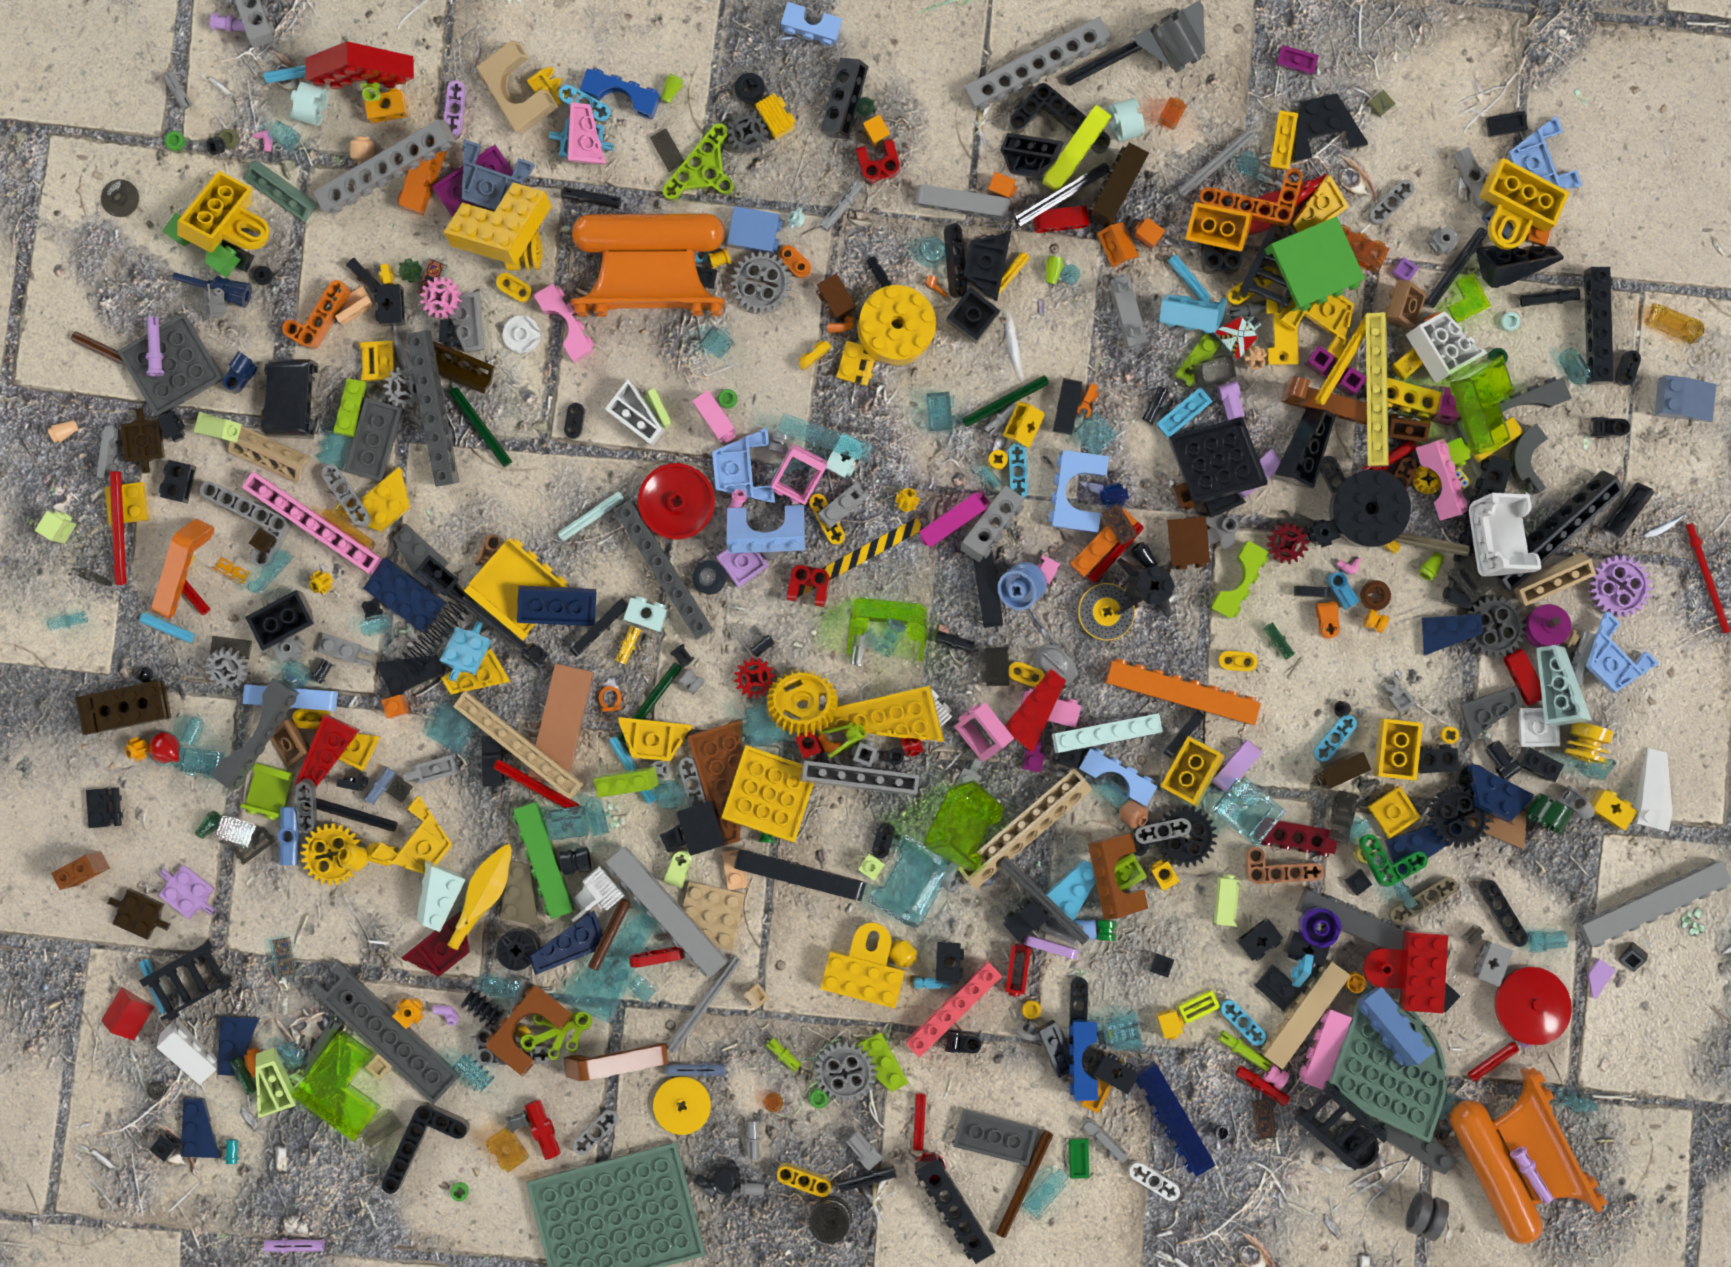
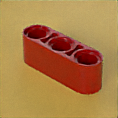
[1033,206,1089,233]
[1503,648,1542,706]

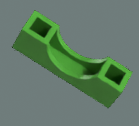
[162,212,240,278]

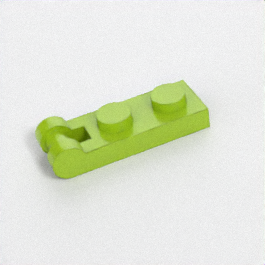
[1174,333,1221,387]

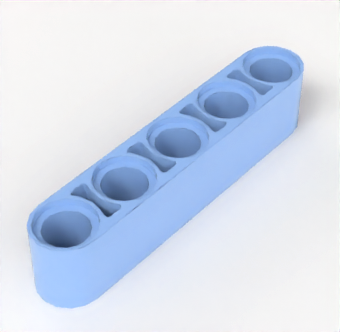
[242,684,338,711]

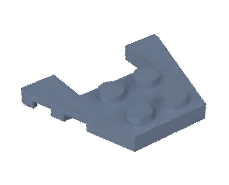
[462,139,536,211]

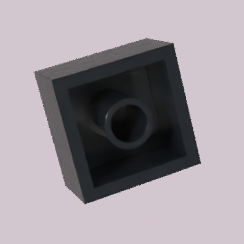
[946,287,1001,344]

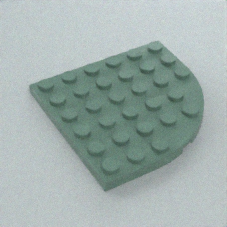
[1323,987,1447,1143]

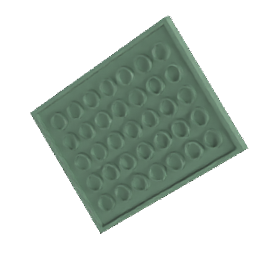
[526,1141,706,1267]

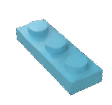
[1156,387,1213,439]

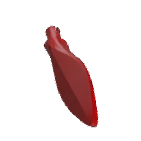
[1243,173,1327,235]

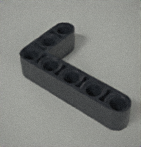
[1009,83,1110,154]
[382,1102,470,1194]

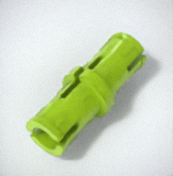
[766,1037,802,1073]

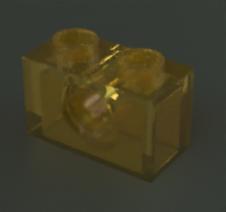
[486,1125,529,1173]

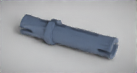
[667,1062,726,1078]

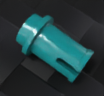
[224,1139,240,1164]

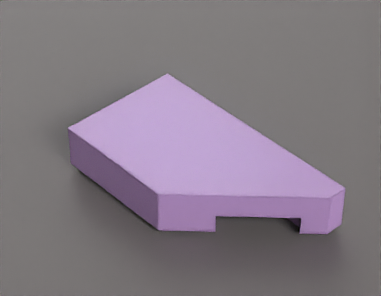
[1587,959,1616,999]

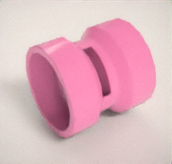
[1263,1063,1290,1090]

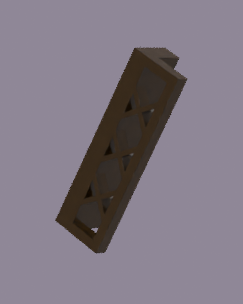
[433,341,495,394]

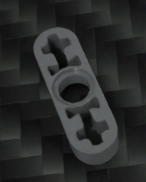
[295,778,317,833]

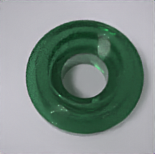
[857,97,874,117]

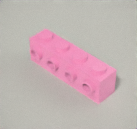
[1299,1007,1352,1090]

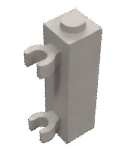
[1109,274,1148,349]

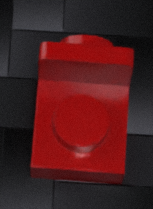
[900,738,924,757]

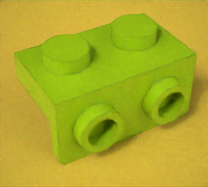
[1115,853,1147,891]

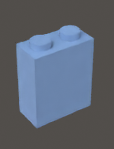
[727,206,783,255]

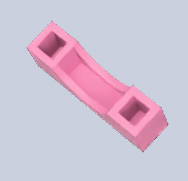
[534,284,594,363]
[1415,438,1469,521]

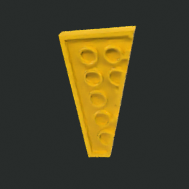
[823,685,944,742]

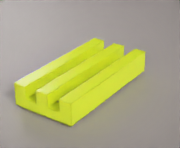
[1177,990,1221,1024]

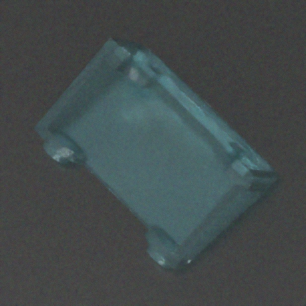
[868,834,952,928]

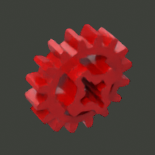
[734,657,775,699]

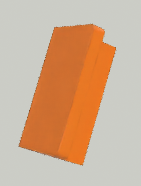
[1097,222,1139,268]

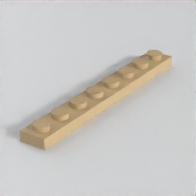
[453,691,583,799]

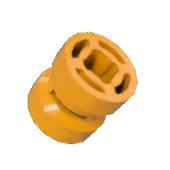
[1363,609,1389,634]
[1344,972,1366,993]

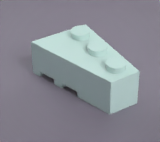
[417,860,465,932]

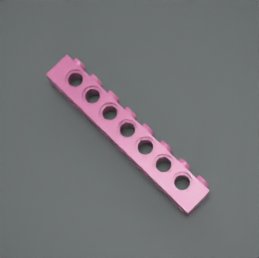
[242,472,383,574]

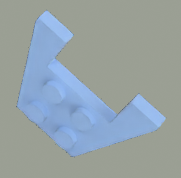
[1507,116,1582,188]
[712,428,775,503]
[1586,612,1659,693]

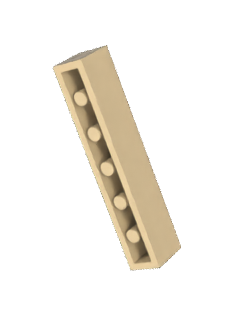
[1261,960,1351,1069]

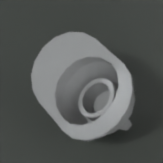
[1035,645,1077,685]

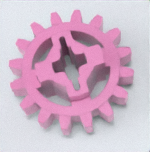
[420,277,462,319]

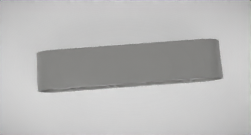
[915,185,1010,220]

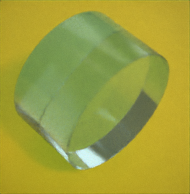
[628,974,656,1003]

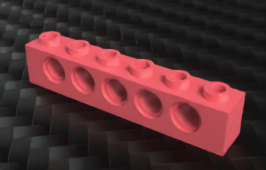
[905,960,1002,1058]

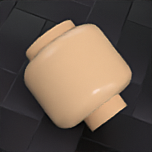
[350,137,375,164]

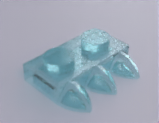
[315,427,351,469]

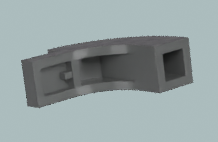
[1510,423,1548,494]

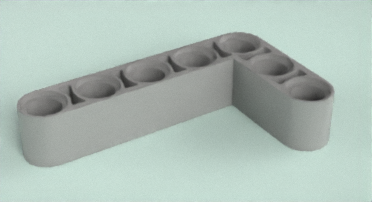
[200,481,291,568]

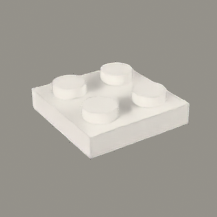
[1518,708,1560,747]

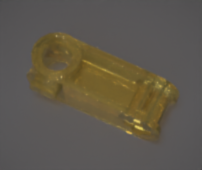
[1644,303,1705,345]

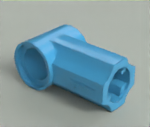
[1326,572,1359,610]

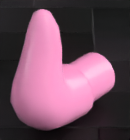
[252,130,273,152]
[1336,557,1361,575]

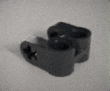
[1201,244,1243,274]

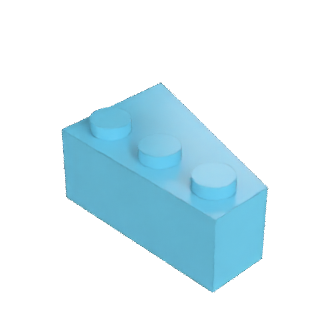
[1159,294,1227,333]
[1045,859,1096,921]

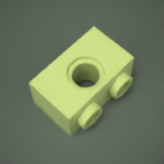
[35,510,77,543]

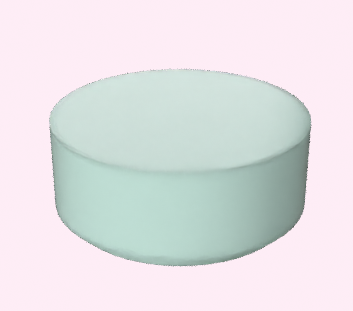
[1500,312,1520,332]

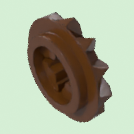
[1360,580,1391,611]

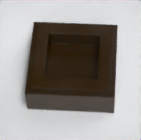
[249,527,277,554]

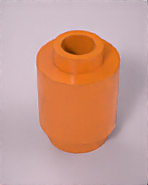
[244,1047,263,1077]

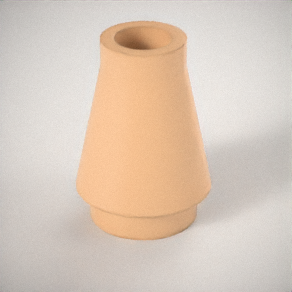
[47,420,79,443]

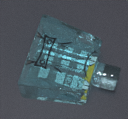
[1097,1010,1144,1050]

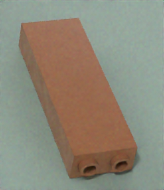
[529,663,595,783]

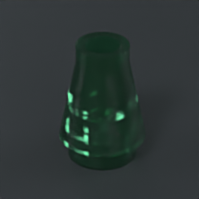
[195,811,224,839]

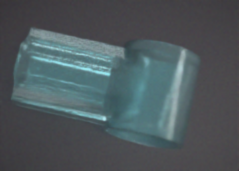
[585,797,610,836]
[1527,931,1569,953]

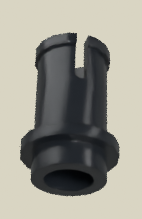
[750,634,775,658]
[311,659,333,684]

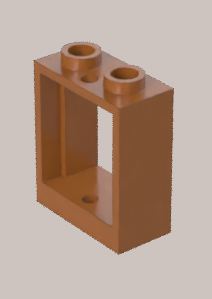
[51,852,110,890]

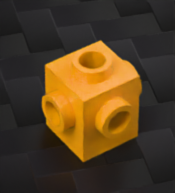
[392,997,425,1029]

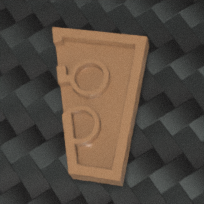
[1466,810,1527,849]

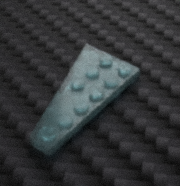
[558,910,658,1024]

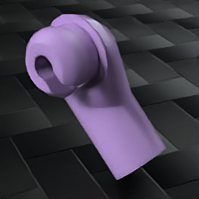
[433,1005,459,1026]

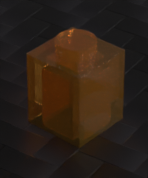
[1157,97,1187,130]

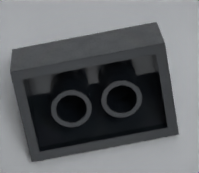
[245,590,314,651]

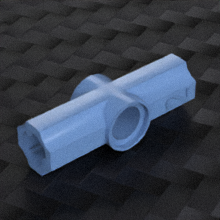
[278,807,300,866]

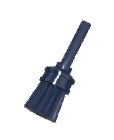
[172,272,252,308]

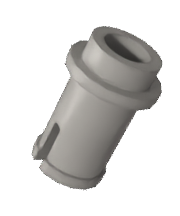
[740,1181,764,1197]

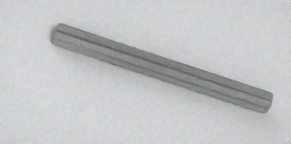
[667,955,741,1053]

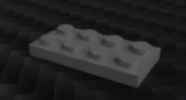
[345,398,403,482]
[953,1108,1038,1166]

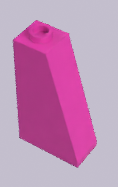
[919,491,991,548]

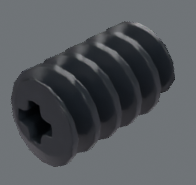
[461,987,505,1027]

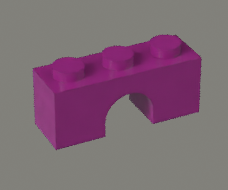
[1304,346,1367,397]

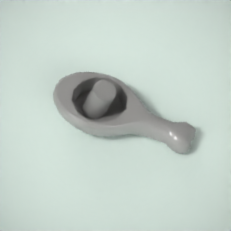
[1016,1022,1064,1041]

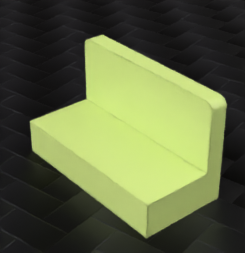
[642,388,673,429]

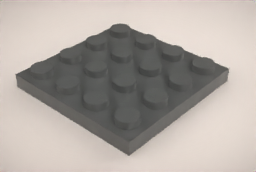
[117,313,224,418]

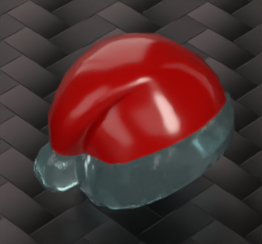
[149,731,183,768]

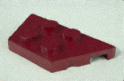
[401,911,470,977]

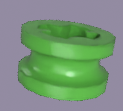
[451,1182,469,1202]

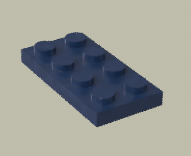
[363,557,447,634]
[517,586,597,626]

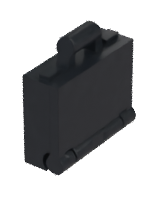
[672,800,727,856]

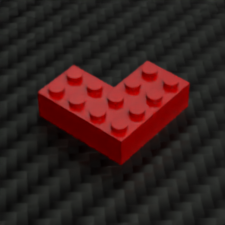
[305,41,414,89]

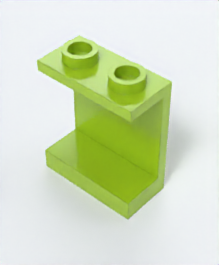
[240,762,295,820]

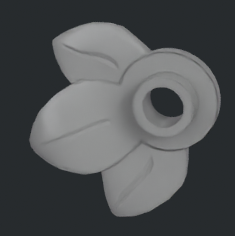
[1206,514,1239,549]

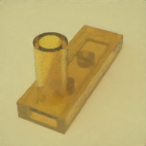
[322,499,376,550]

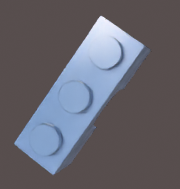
[781,2,842,46]

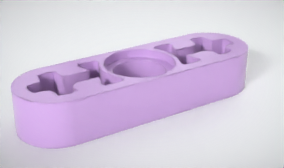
[444,80,466,137]
[1023,934,1079,959]

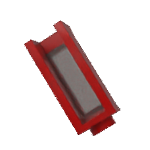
[1005,943,1031,997]

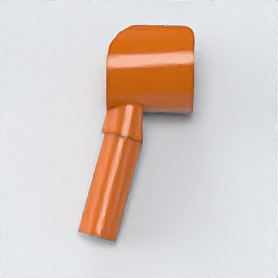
[925,275,948,298]

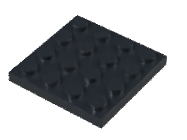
[1169,417,1268,505]

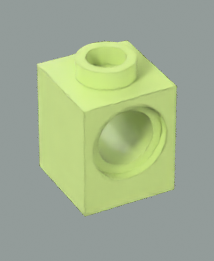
[858,853,885,881]

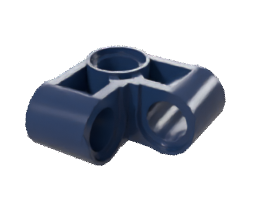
[223,351,258,394]

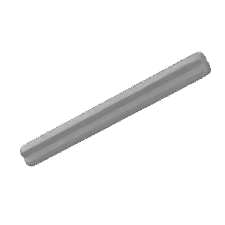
[1178,129,1254,197]

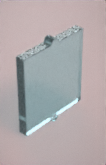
[1074,410,1118,455]

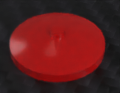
[638,463,715,540]
[1494,967,1572,1045]

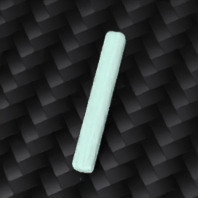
[558,492,625,541]

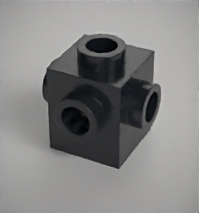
[1308,519,1340,548]

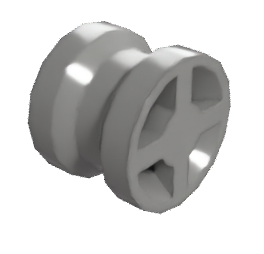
[651,760,670,780]

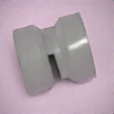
[768,431,792,455]
[678,668,705,695]

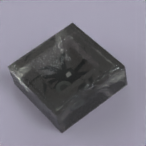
[386,776,414,803]

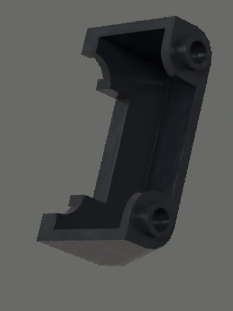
[261,359,318,439]

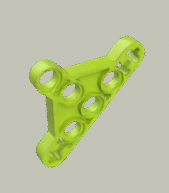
[663,123,734,201]

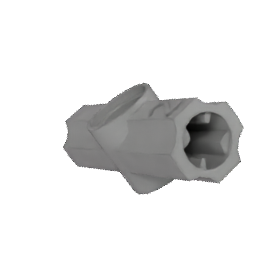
[1453,147,1486,206]
[1569,631,1596,688]

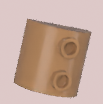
[1384,280,1426,330]

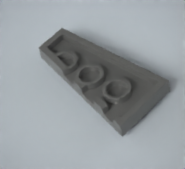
[1382,1123,1458,1175]

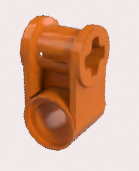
[1316,601,1340,639]

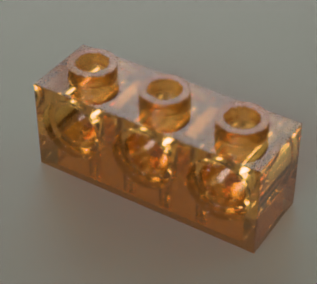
[1341,225,1389,272]

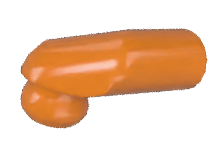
[827,316,855,333]

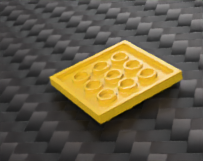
[721,745,814,843]

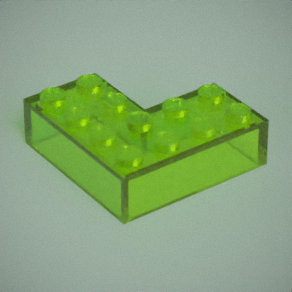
[1450,355,1514,455]
[291,1030,382,1142]

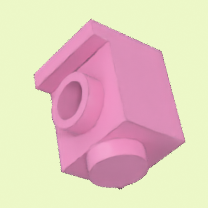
[1037,555,1060,585]

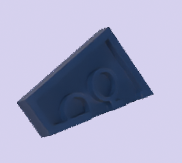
[1422,614,1483,656]
[181,1097,222,1158]

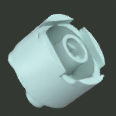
[290,82,328,126]
[1107,98,1145,142]

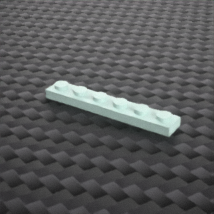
[1052,713,1163,753]

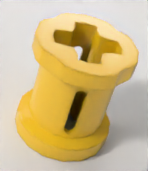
[708,247,732,269]

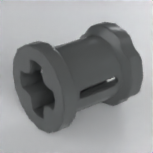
[506,1110,530,1133]

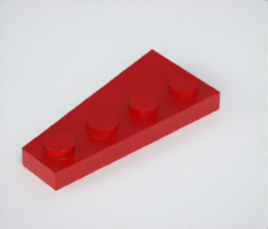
[1004,669,1066,753]
[295,714,360,790]

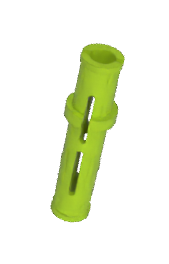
[1217,1030,1272,1072]

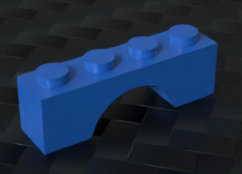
[579,68,661,120]
[1069,1020,1098,1101]

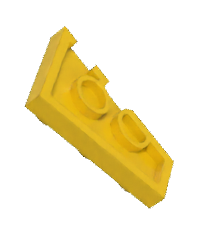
[441,649,511,694]

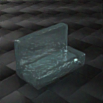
[1575,759,1617,781]

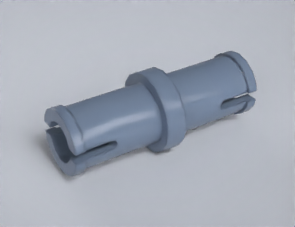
[364,767,397,805]

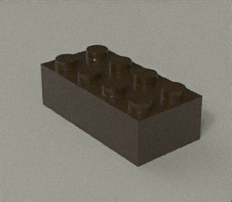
[1088,142,1149,227]

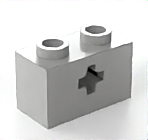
[1473,940,1513,987]

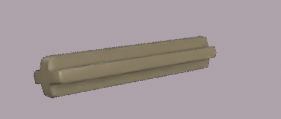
[1394,532,1470,556]

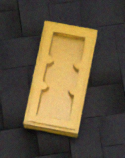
[1390,348,1423,381]

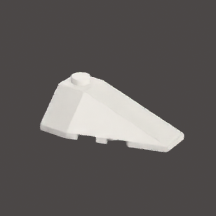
[1631,748,1673,832]

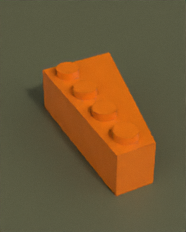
[398,128,448,216]

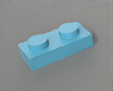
[1291,954,1314,987]

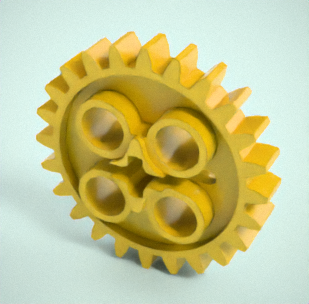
[300,823,364,886]

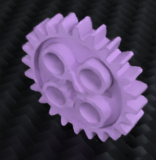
[1588,555,1653,617]

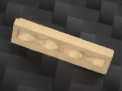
[228,426,309,483]

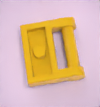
[359,341,395,382]

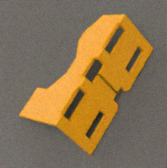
[211,557,250,584]

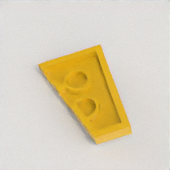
[1291,175,1349,233]
[339,734,381,771]

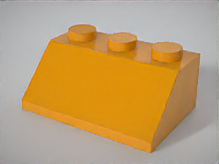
[1185,202,1252,252]

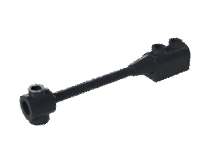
[415,555,548,669]

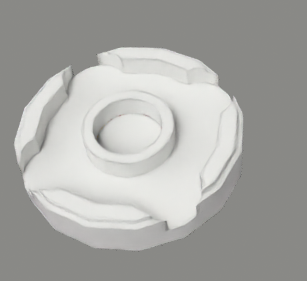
[503,315,541,354]

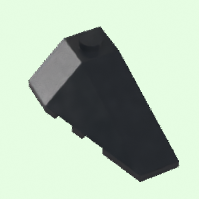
[1476,246,1564,288]

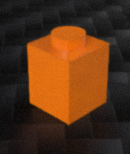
[987,172,1018,199]
[1134,217,1165,250]
[381,695,410,719]

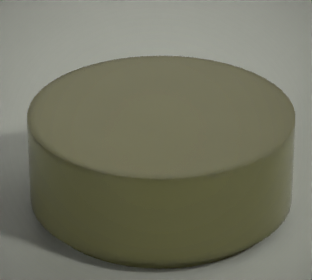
[218,129,239,149]

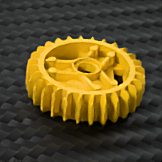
[767,669,838,737]

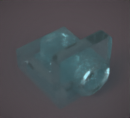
[1565,1090,1598,1113]

